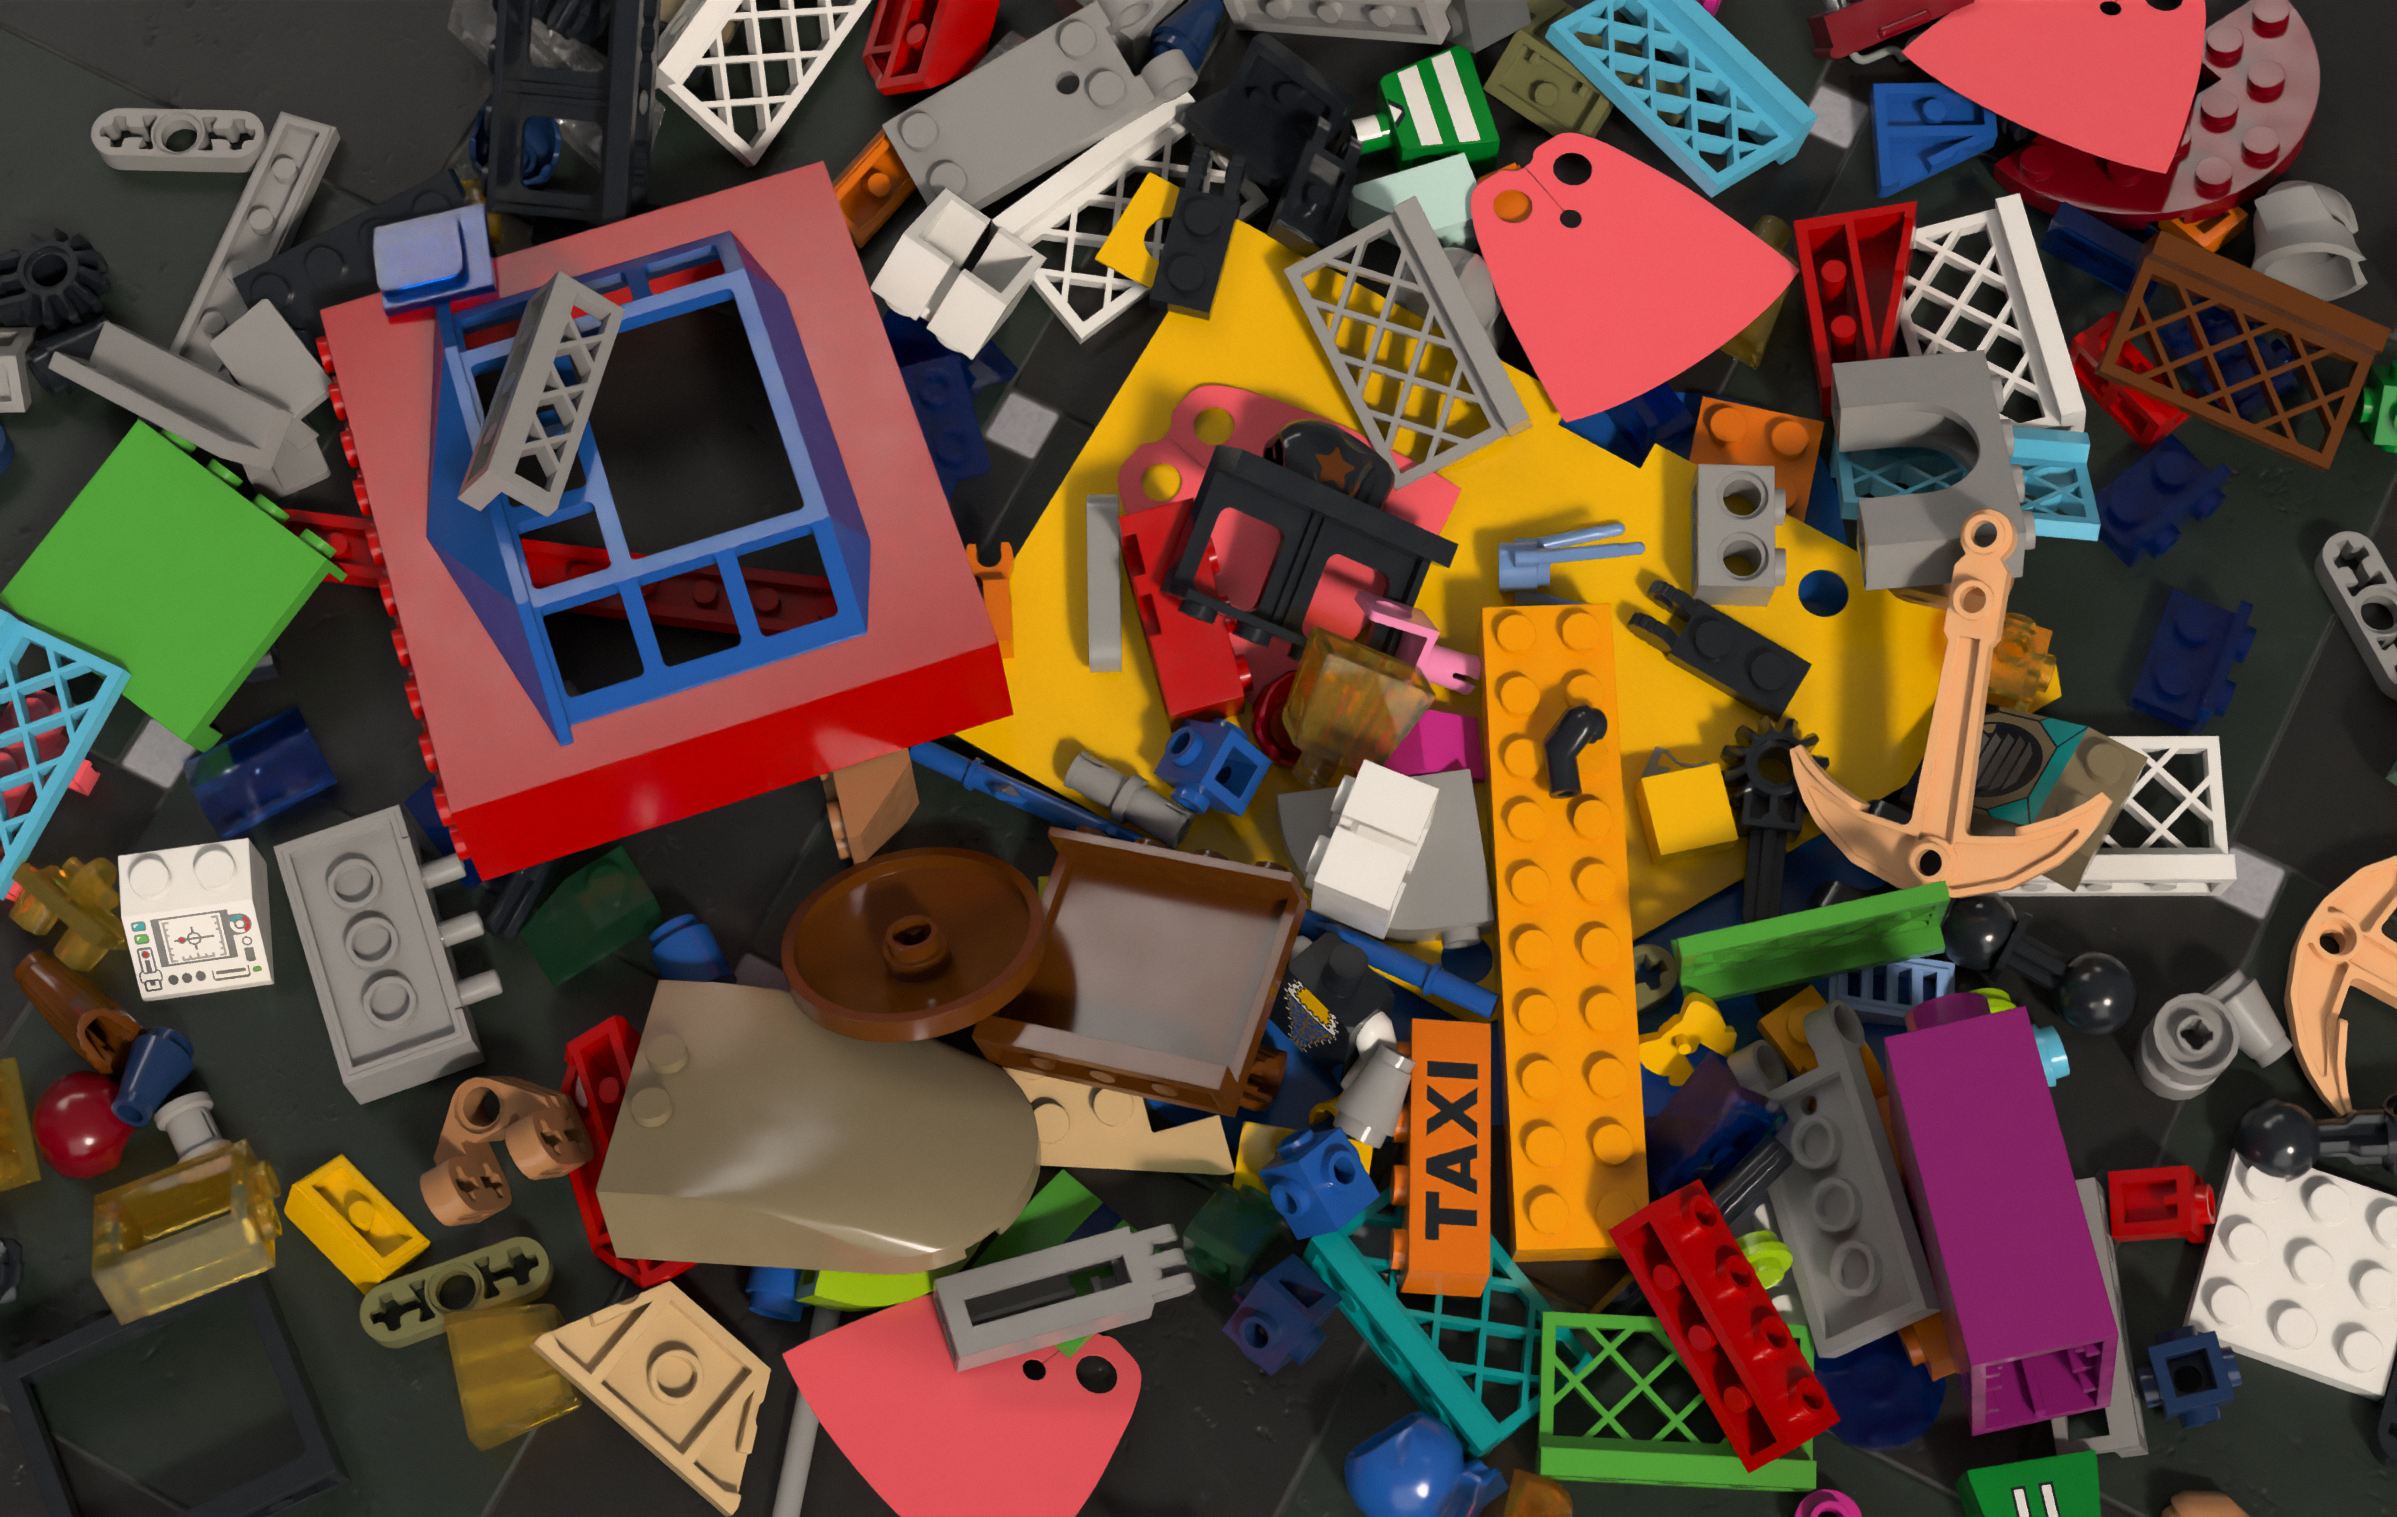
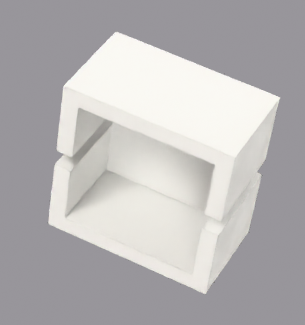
[870,188,1047,360]
[1304,759,1439,940]

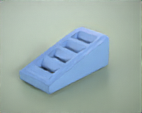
[1822,958,1955,1026]

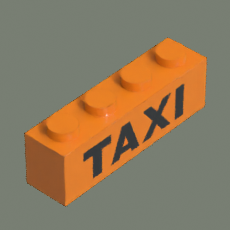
[1389,1018,1491,1297]

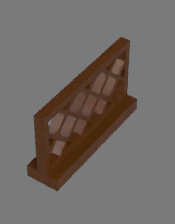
[2094,230,2391,472]

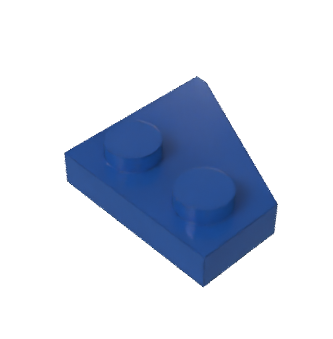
[1869,83,1998,198]

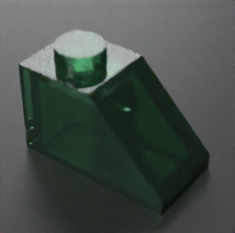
[520,845,665,988]
[1183,1182,1282,1294]

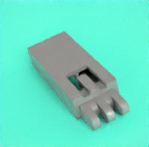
[932,1224,1196,1372]

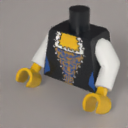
[1269,931,1398,1135]

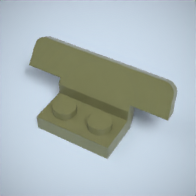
[1482,0,1684,138]

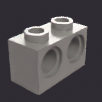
[1691,464,1786,607]

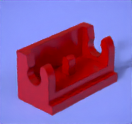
[2068,310,2201,452]

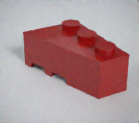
[1793,201,1917,418]
[1118,498,1254,733]

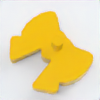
[1639,992,1737,1086]

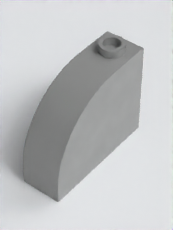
[1276,769,1494,949]

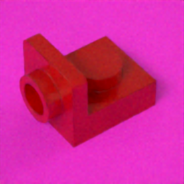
[2108,1165,2216,1244]

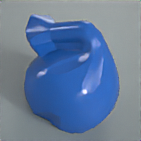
[1344,1411,1509,1517]

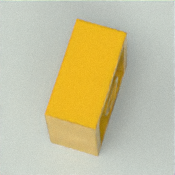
[1634,763,1739,865]

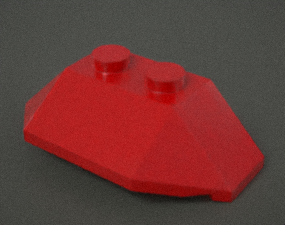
[862,0,1001,96]
[560,1015,698,1289]

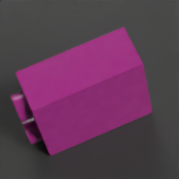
[1884,992,2119,1436]

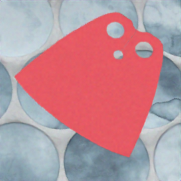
[1901,0,2206,174]
[1471,132,1800,423]
[1118,385,1461,705]
[782,1293,1141,1517]

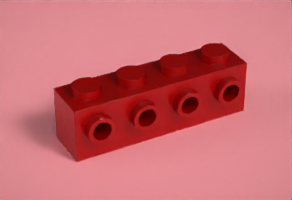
[1608,1179,1841,1474]

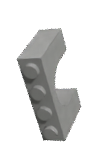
[1830,350,2036,591]

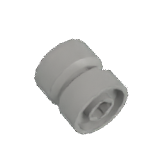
[2133,993,2240,1100]

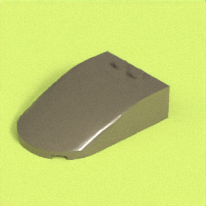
[595,979,1041,1274]

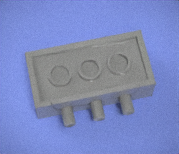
[273,804,503,1105]

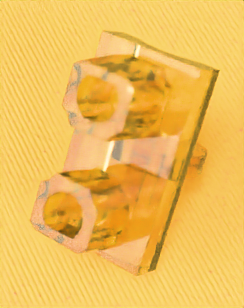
[9,856,129,971]

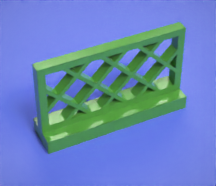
[1671,880,1950,1002]
[1534,1311,1817,1493]

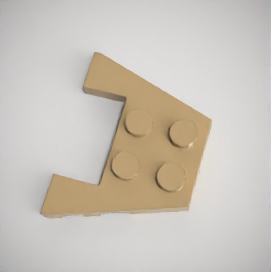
[1001,1067,1235,1175]

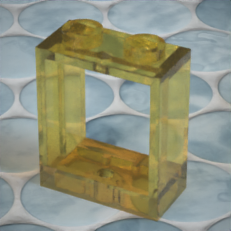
[92,1138,282,1326]

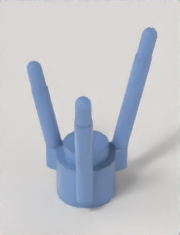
[1498,523,1645,606]

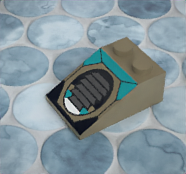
[1899,703,2148,892]

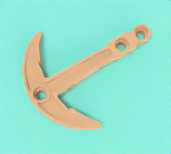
[1790,509,2113,898]
[2284,855,2397,1118]

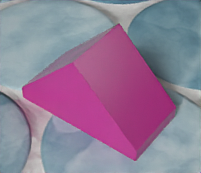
[1350,707,1485,784]

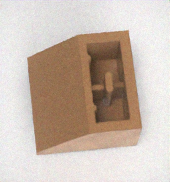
[820,748,919,865]

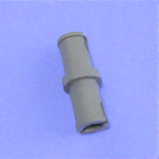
[1064,750,1195,849]

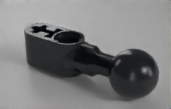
[2233,1093,2397,1182]

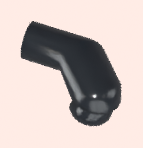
[1542,704,1608,799]

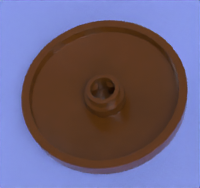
[781,847,1047,1043]

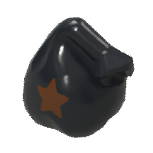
[1262,419,1395,510]

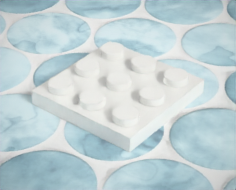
[2183,1148,2397,1401]

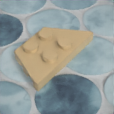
[529,1281,771,1517]

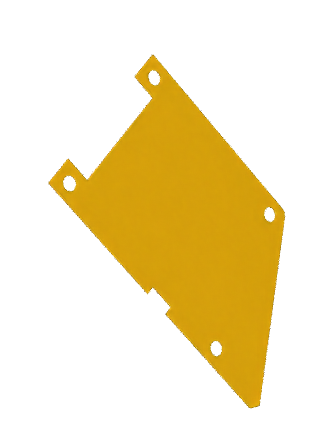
[953,172,2062,1023]

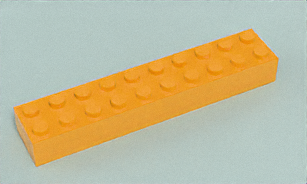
[1477,603,1649,1262]

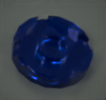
[1814,1331,1946,1452]

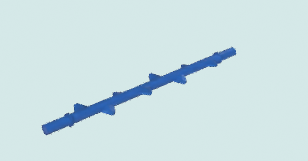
[909,741,1500,1019]

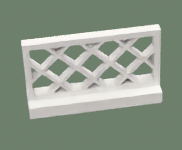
[655,0,871,167]
[989,92,1269,344]
[1899,193,2086,432]
[1995,736,2237,896]

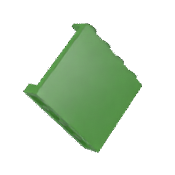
[0,419,347,755]

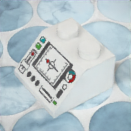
[118,838,274,1002]

